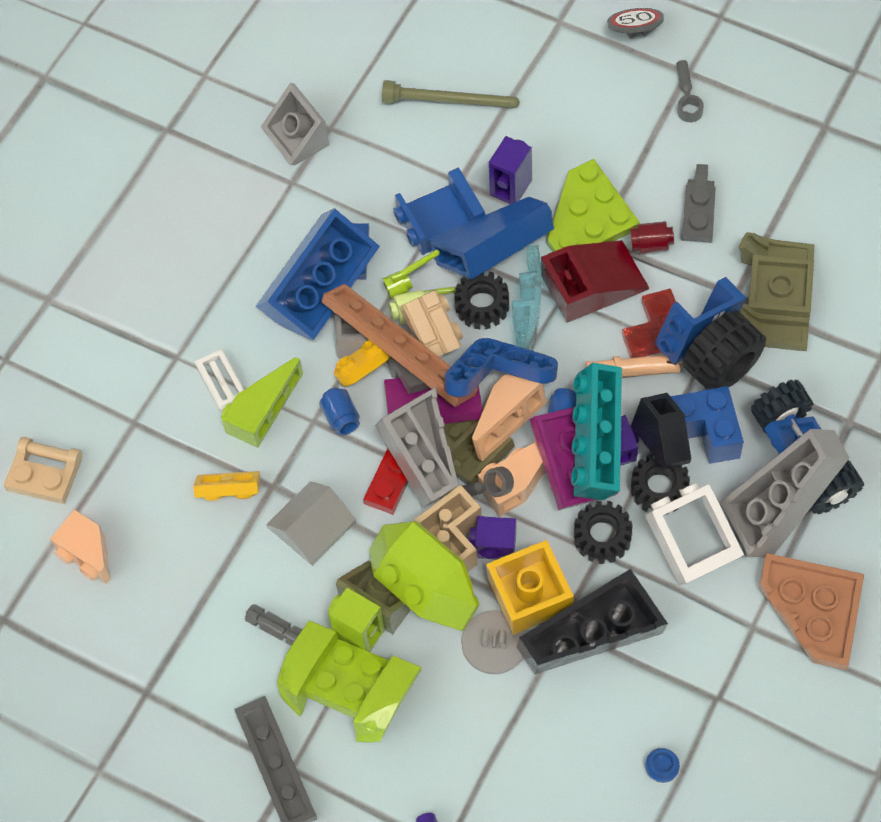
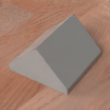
[261,83,329,165]
[266,481,356,566]

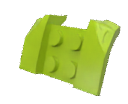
[277,620,421,743]

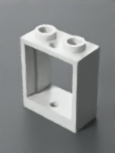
[645,483,744,585]

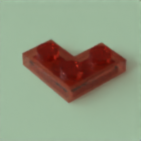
[622,288,676,358]

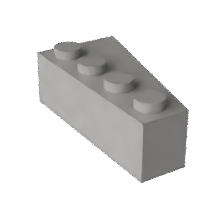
[721,429,849,557]

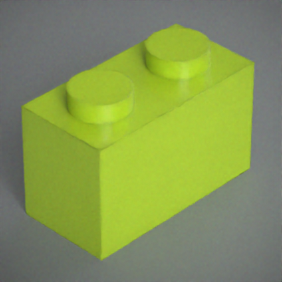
[328,588,385,652]

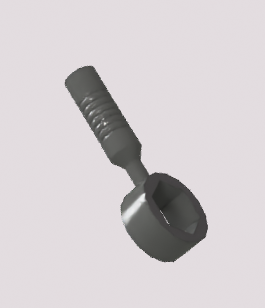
[676,60,704,123]
[453,466,514,497]

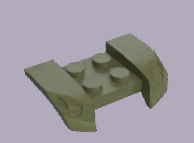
[739,232,815,351]

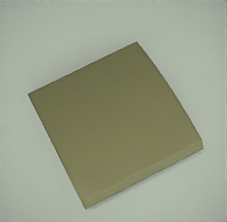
[443,419,515,485]

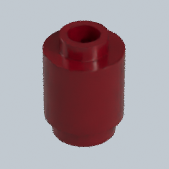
[630,221,674,254]

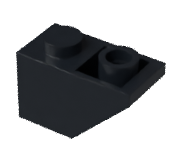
[631,393,692,469]

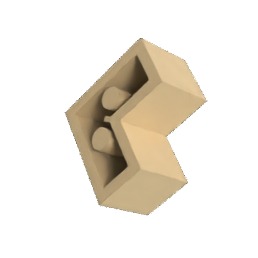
[413,485,482,572]

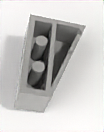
[375,388,459,507]

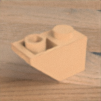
[50,509,110,584]

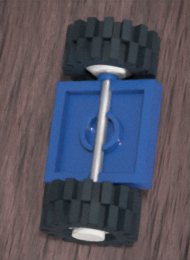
[751,379,864,514]

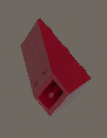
[541,240,649,323]

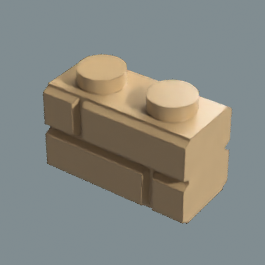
[399,290,463,357]

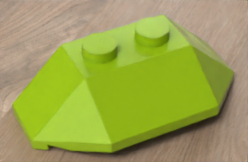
[369,521,480,631]

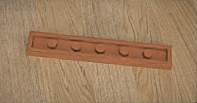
[322,284,478,407]

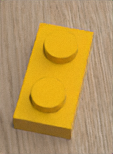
[193,471,261,501]

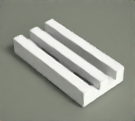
[194,349,244,414]

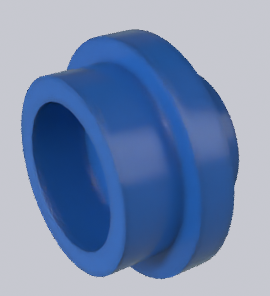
[645,748,680,783]

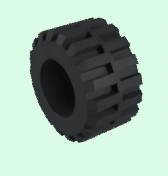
[683,310,767,390]

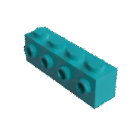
[571,362,622,501]

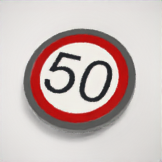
[607,8,664,39]

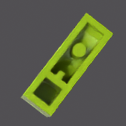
[221,357,303,448]

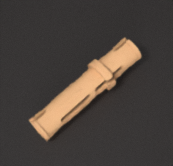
[585,355,681,377]

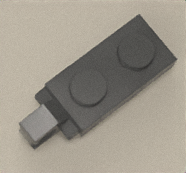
[682,164,716,243]

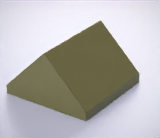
[336,560,411,635]

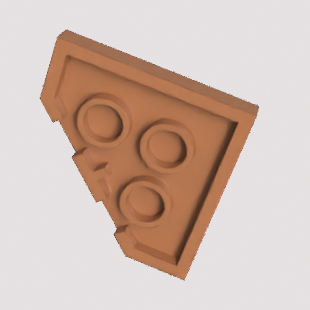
[759,553,864,670]

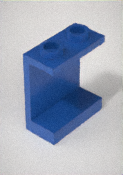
[393,167,485,255]
[654,277,746,365]

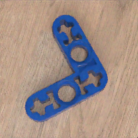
[444,338,558,397]

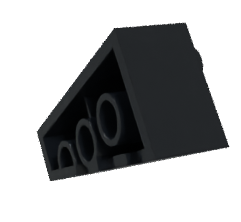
[517,569,668,674]

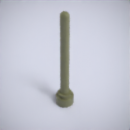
[382,80,520,108]

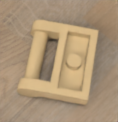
[3,437,82,504]

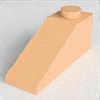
[472,374,547,461]

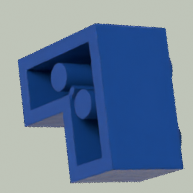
[670,386,744,464]

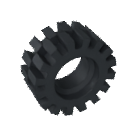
[454,271,509,330]
[631,454,690,515]
[574,500,633,564]

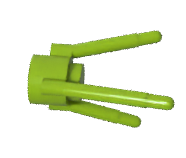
[382,250,456,300]

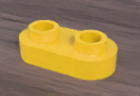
[334,340,390,386]

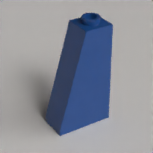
[429,197,554,280]

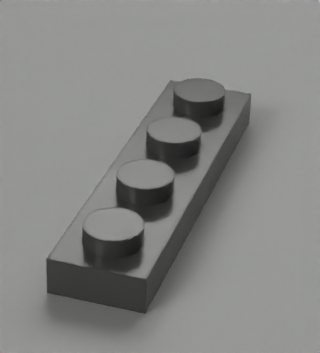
[234,696,317,822]

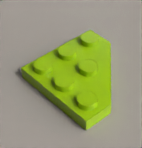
[548,158,640,252]

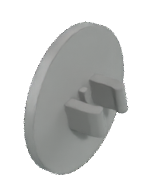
[461,610,526,674]

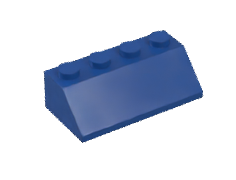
[256,208,380,340]

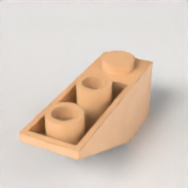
[478,440,546,517]

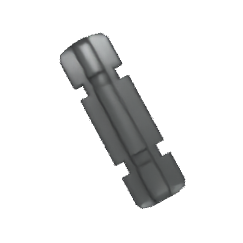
[245,604,302,646]

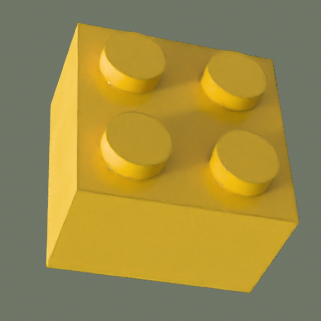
[486,540,574,635]

